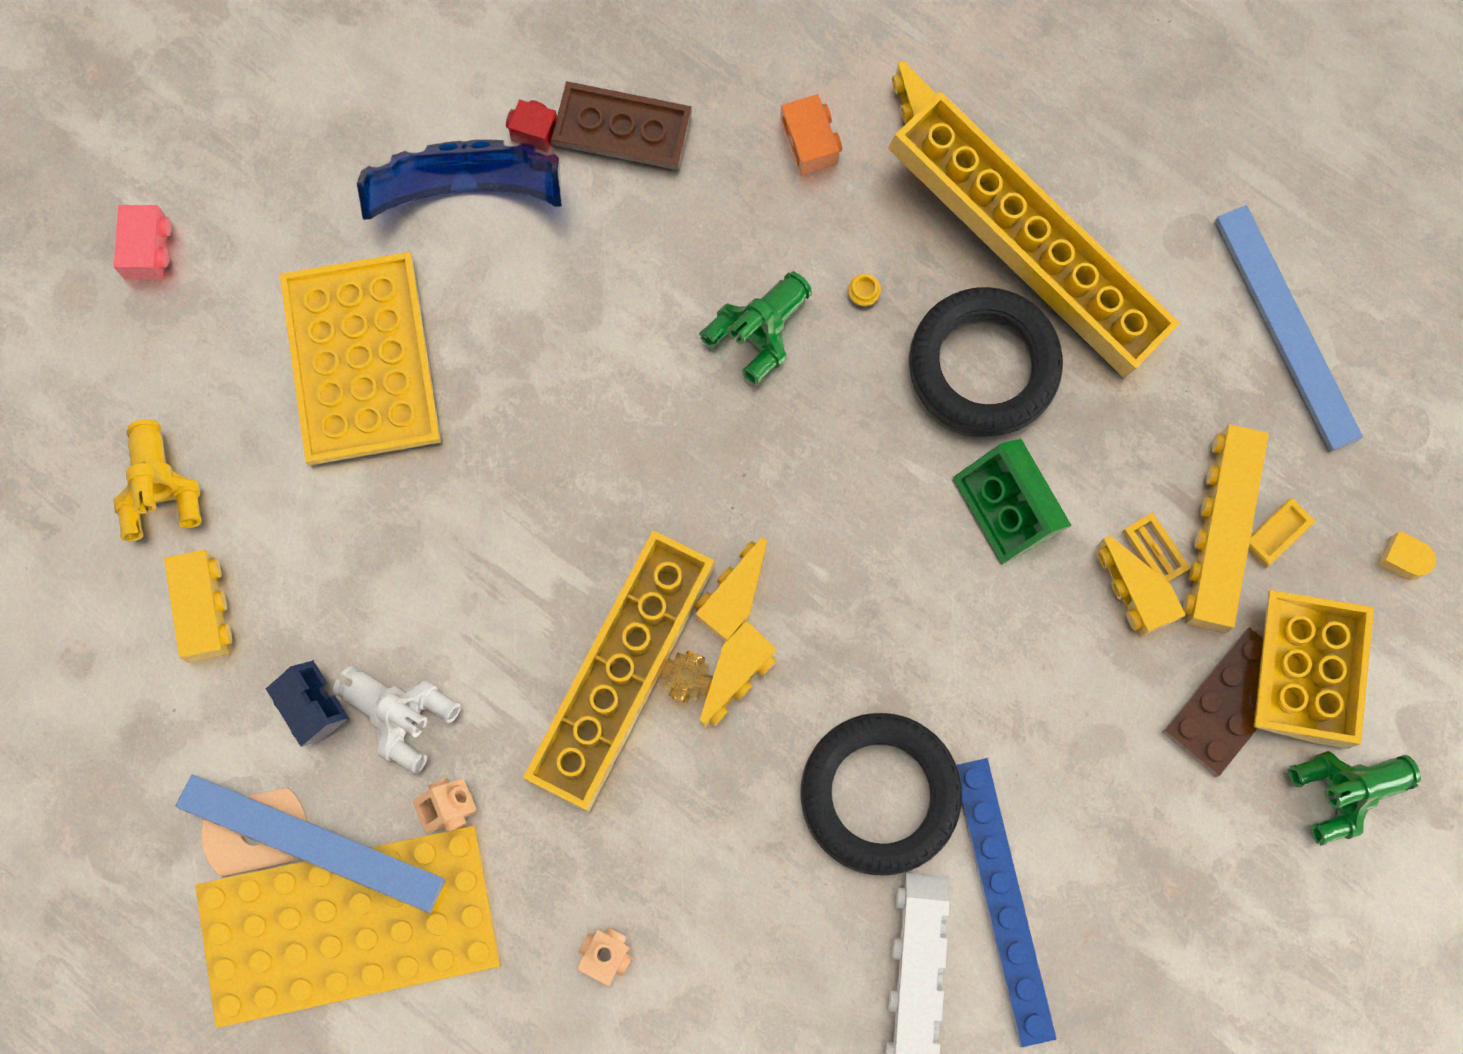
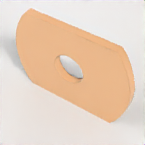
[201,788,307,877]

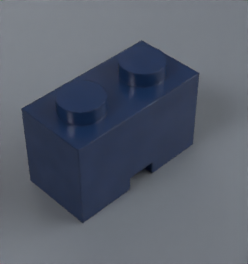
[266,660,349,747]

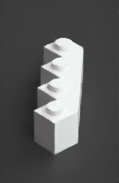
[885,873,950,1054]

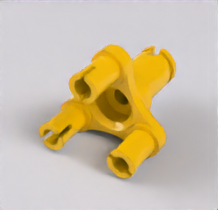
[113,419,202,542]

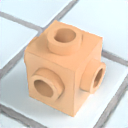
[412,778,477,833]
[577,927,633,986]

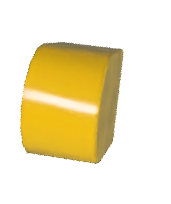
[1379,531,1436,580]

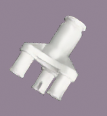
[333,665,461,775]

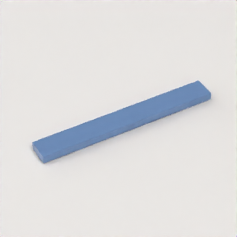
[1215,205,1363,452]
[175,774,446,914]

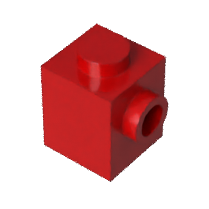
[506,99,557,153]

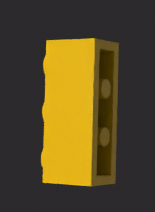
[164,549,232,663]

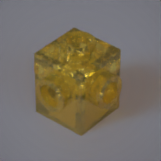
[661,651,713,704]

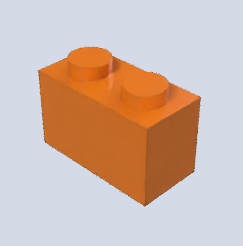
[780,94,842,176]

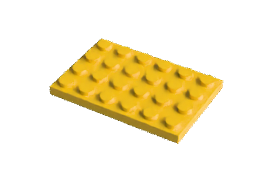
[279,252,441,466]

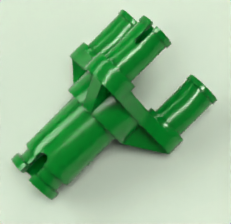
[699,271,812,385]
[1288,751,1421,846]

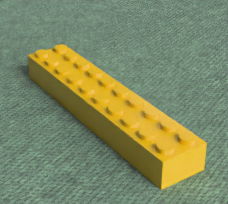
[888,91,1180,378]

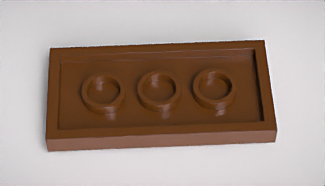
[551,81,692,170]
[1162,627,1263,777]

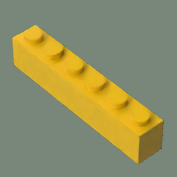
[1183,424,1269,633]

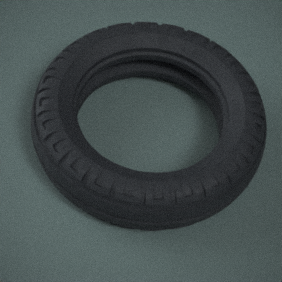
[909,287,1063,437]
[801,713,962,876]

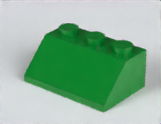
[953,438,1072,564]

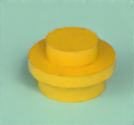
[848,274,881,306]

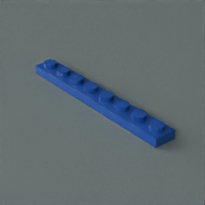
[957,758,1057,1047]

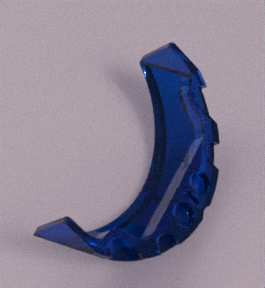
[357,139,562,220]

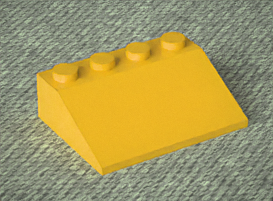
[1254,590,1374,749]

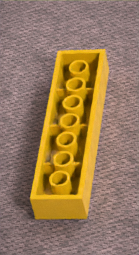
[523,530,715,813]

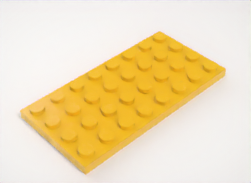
[195,826,501,1028]

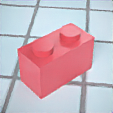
[114,205,171,279]

